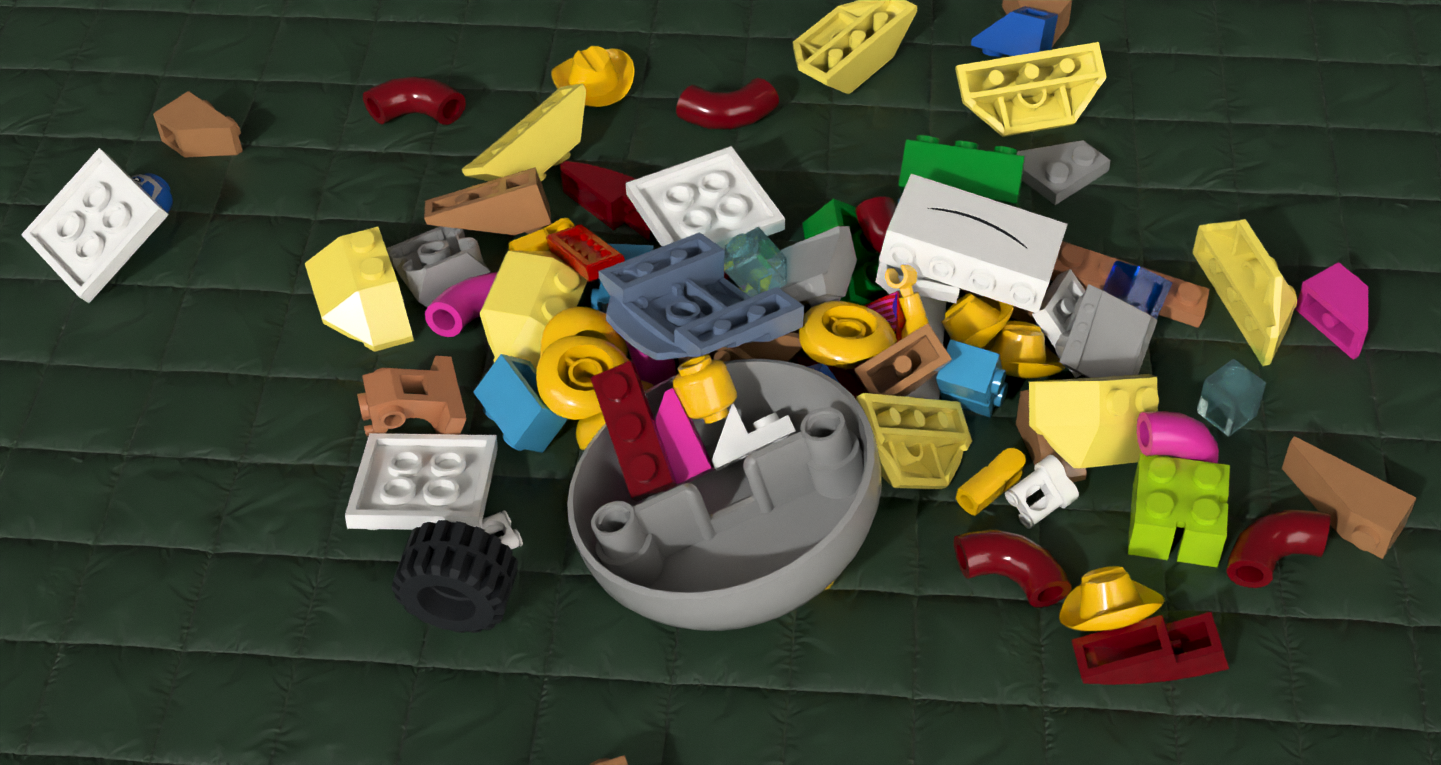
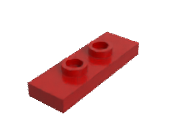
[546,224,625,282]

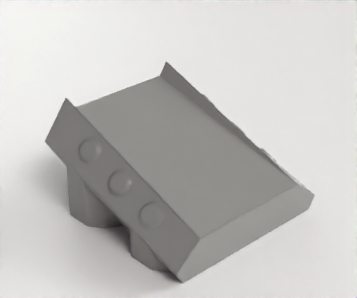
[386,226,490,307]
[767,226,857,308]
[1055,284,1158,378]

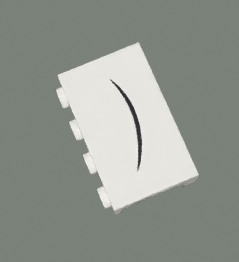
[879,174,1067,313]

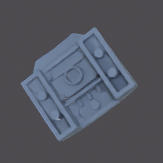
[599,232,804,360]

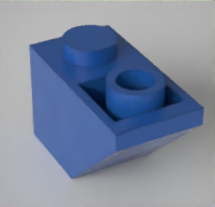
[971,6,1058,57]

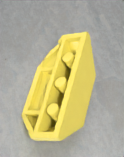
[793,0,917,94]
[955,42,1107,137]
[461,83,586,181]
[1193,219,1297,366]
[305,227,414,352]
[480,251,587,370]
[1029,374,1159,468]
[856,393,972,489]

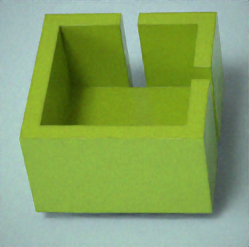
[1127,453,1230,568]

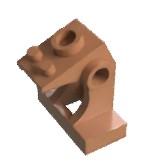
[357,356,467,436]

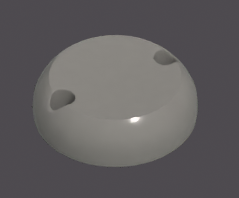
[567,359,881,631]

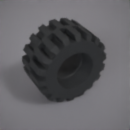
[392,520,518,633]

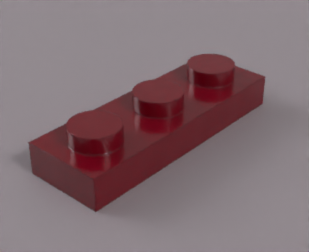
[590,360,677,502]

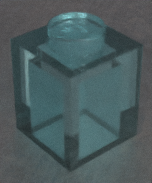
[724,226,787,297]
[1197,358,1266,437]

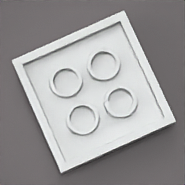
[626,146,785,251]
[21,148,169,303]
[345,433,498,530]

